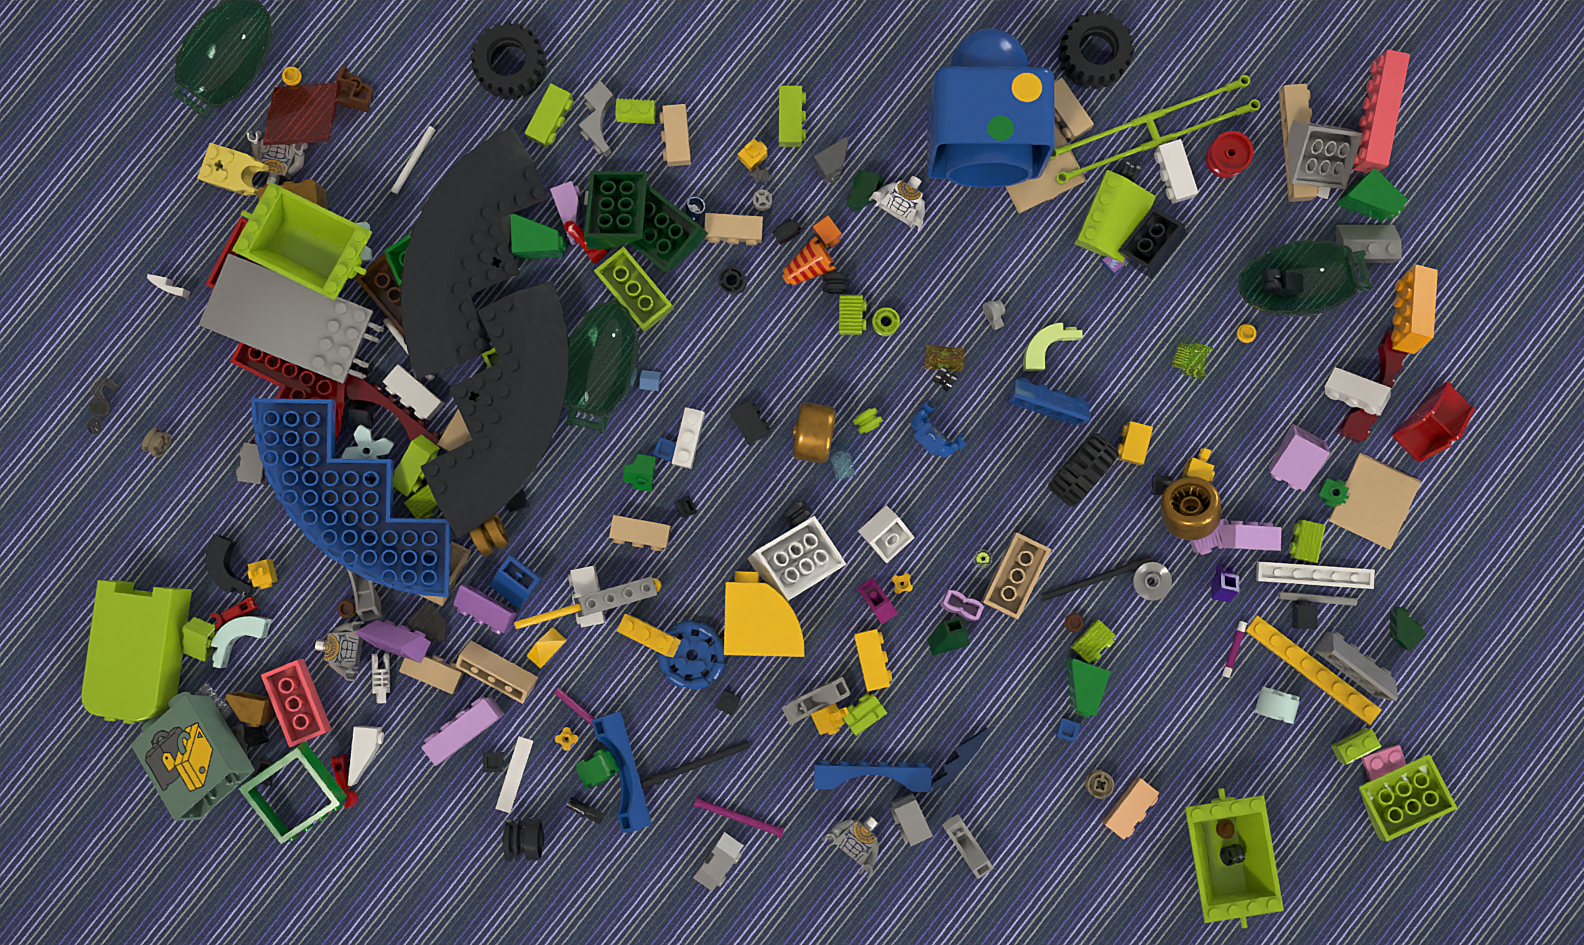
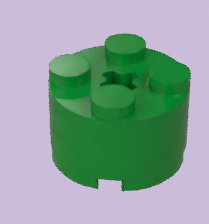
[575,749,621,791]

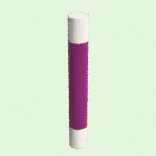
[1222,621,1247,678]

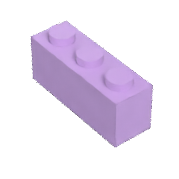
[1222,521,1281,551]

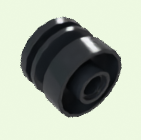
[502,819,545,861]

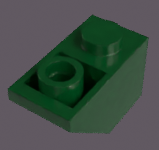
[847,170,885,212]
[1390,606,1427,651]
[927,616,970,656]

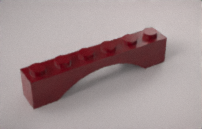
[1336,329,1409,443]
[345,371,442,448]

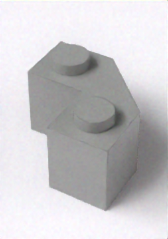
[693,832,744,891]

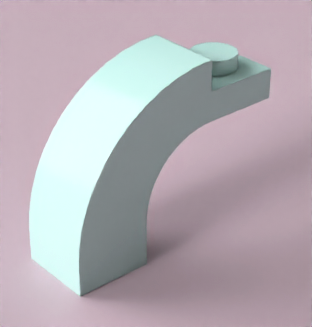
[210,616,272,668]

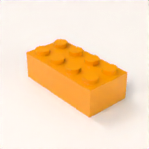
[1391,265,1438,354]

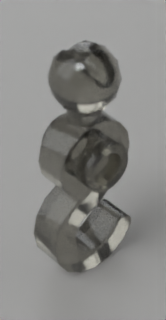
[87,378,119,434]

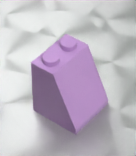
[1269,424,1330,491]

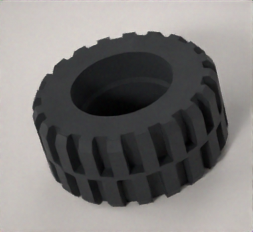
[1058,11,1135,89]
[471,22,547,100]
[1048,433,1119,507]

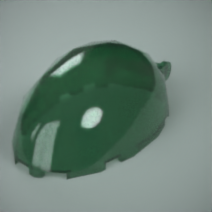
[171,0,272,120]
[1237,240,1374,317]
[565,300,640,434]

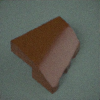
[331,65,374,113]

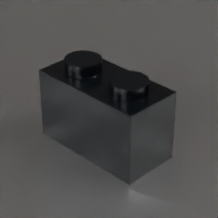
[729,400,770,446]

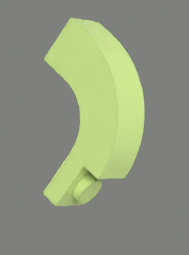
[1023,323,1083,372]

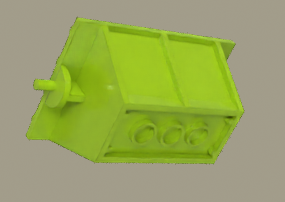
[232,182,373,301]
[1185,788,1284,928]

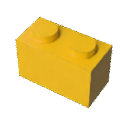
[1117,421,1153,465]

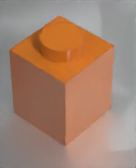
[813,216,842,248]

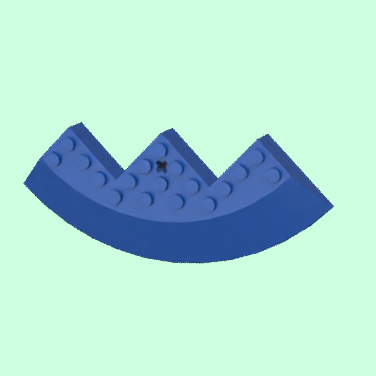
[251,398,452,597]

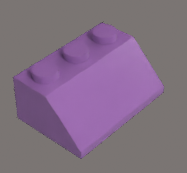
[453,584,518,635]
[356,620,431,663]

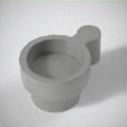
[983,300,1005,330]

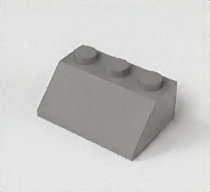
[1336,225,1402,263]

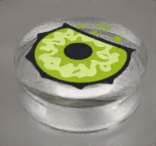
[973,549,992,568]

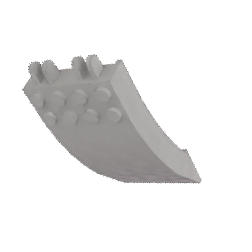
[199,254,384,384]

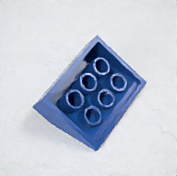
[1006,377,1090,426]

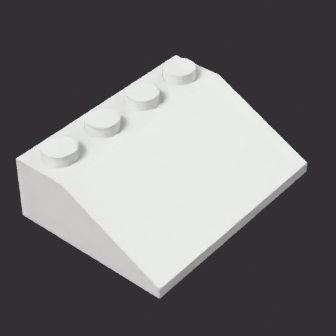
[747,516,846,601]

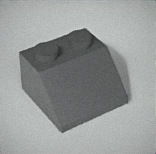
[813,136,849,184]

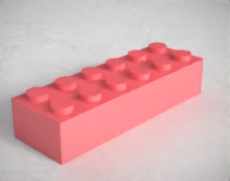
[1353,49,1410,173]

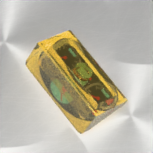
[924,345,964,372]

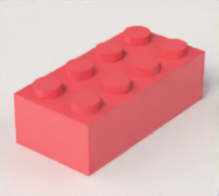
[261,659,332,748]

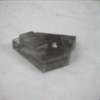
[407,601,448,642]

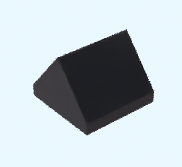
[674,496,697,520]
[244,725,270,747]

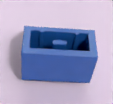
[489,555,543,609]

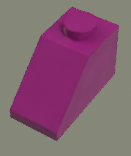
[857,578,898,624]

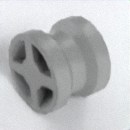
[753,189,772,211]

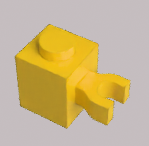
[738,139,768,172]
[1182,448,1215,482]
[247,559,278,590]
[811,703,849,735]

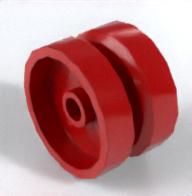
[1205,131,1254,179]

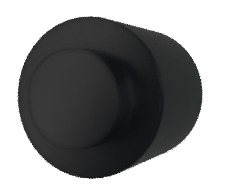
[772,218,802,245]

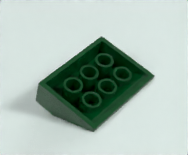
[584,171,648,249]
[629,184,708,273]

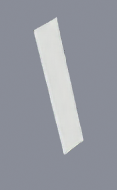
[495,736,533,813]

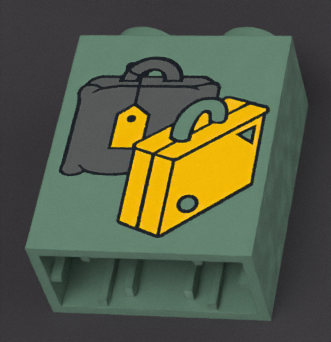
[130,692,255,821]

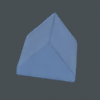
[640,370,661,391]

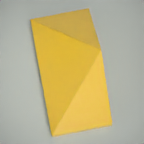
[527,627,567,669]

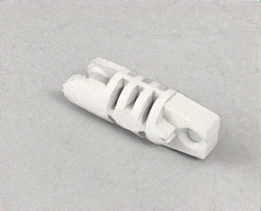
[372,653,390,703]

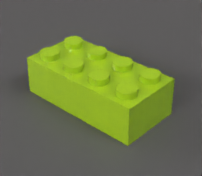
[594,246,674,333]

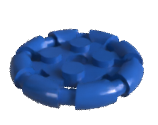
[657,620,727,690]

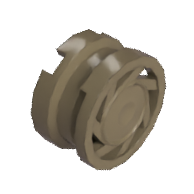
[142,427,171,458]
[1085,770,1114,799]

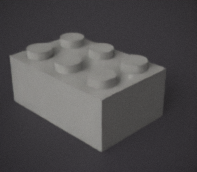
[890,792,933,846]

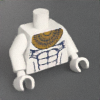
[869,176,925,231]

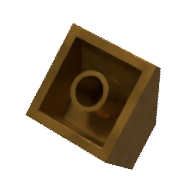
[226,691,274,727]

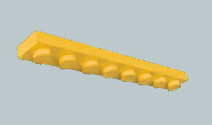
[1245,615,1382,725]

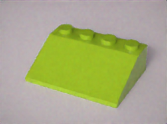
[1074,170,1156,266]
[1358,754,1458,842]

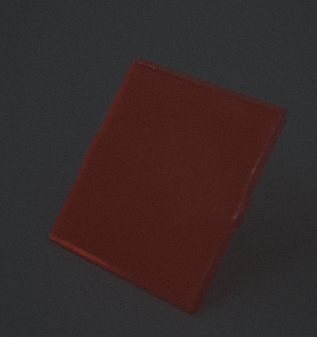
[263,82,340,146]

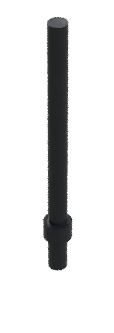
[1041,556,1152,601]
[640,741,750,789]

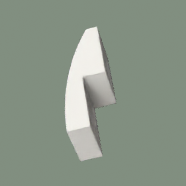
[147,274,190,299]

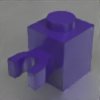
[1211,564,1240,603]

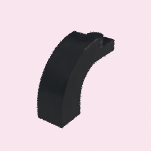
[206,534,257,596]

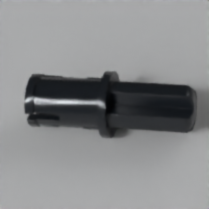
[566,797,605,824]

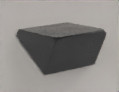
[1151,475,1172,496]
[507,489,530,514]
[252,759,276,786]

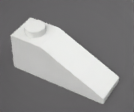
[348,725,384,786]

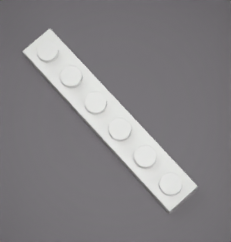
[1256,562,1375,589]

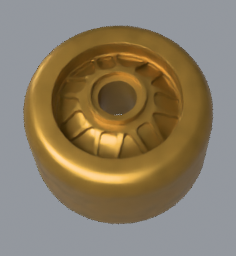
[792,402,836,463]
[1161,477,1221,540]

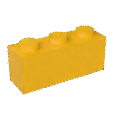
[617,614,681,657]
[854,629,893,692]

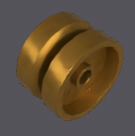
[470,513,510,557]

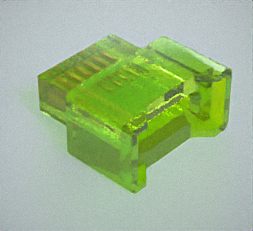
[1171,342,1213,380]

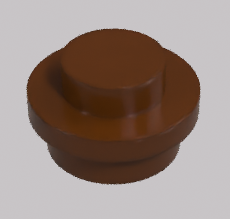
[338,599,357,618]
[1064,613,1084,632]
[1216,819,1235,839]

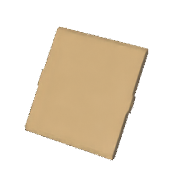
[1005,123,1086,213]
[1329,453,1421,550]

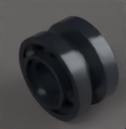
[718,266,747,295]
[822,272,849,294]
[783,499,813,527]

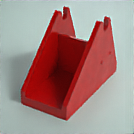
[1391,381,1476,463]

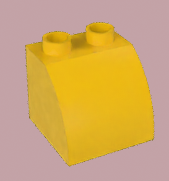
[724,571,804,657]

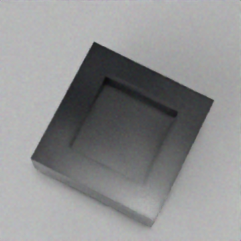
[715,690,741,716]
[483,752,504,773]

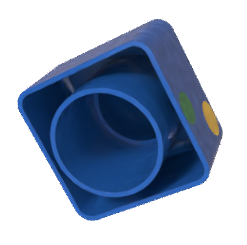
[927,28,1055,188]

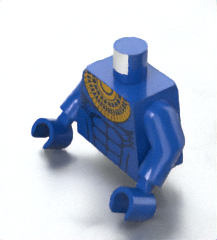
[911,400,969,458]

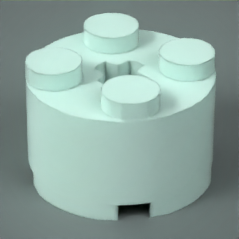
[1255,686,1300,724]

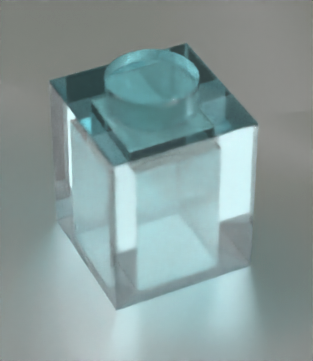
[830,451,855,481]

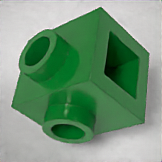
[1317,478,1350,508]

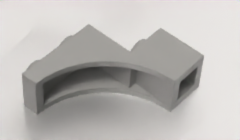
[579,81,615,157]
[347,569,381,622]

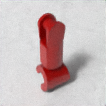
[564,220,608,265]
[210,597,259,632]
[331,754,358,809]

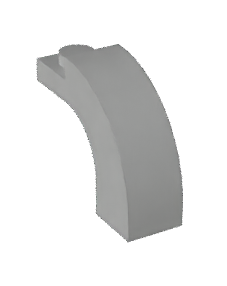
[782,677,851,725]
[942,814,994,879]

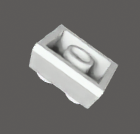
[858,506,915,563]

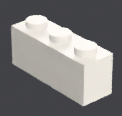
[1154,139,1198,204]
[383,364,445,420]
[1325,367,1391,415]
[672,407,705,469]
[568,566,606,627]

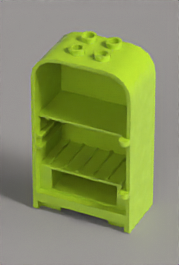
[81,580,192,724]

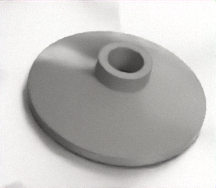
[1133,562,1172,601]

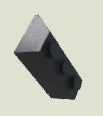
[1118,207,1187,279]

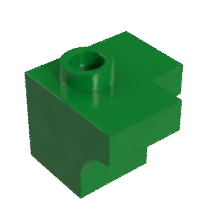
[623,454,656,492]

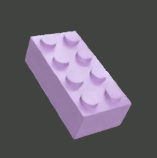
[421,696,505,766]

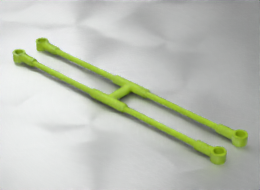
[1049,75,1260,185]

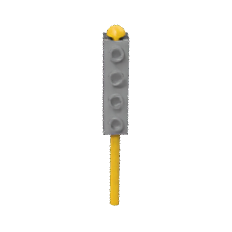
[514,576,661,629]

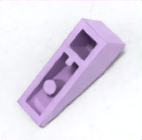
[550,181,582,246]

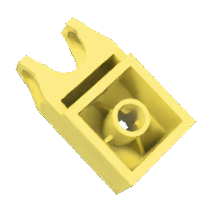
[197,143,269,196]

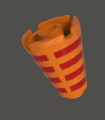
[782,236,837,286]

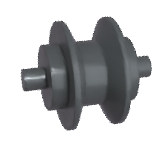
[749,165,772,185]

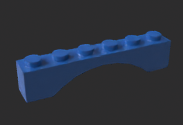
[591,711,652,833]
[814,760,932,792]

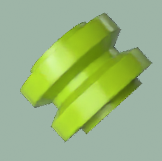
[872,308,900,336]
[853,407,883,434]

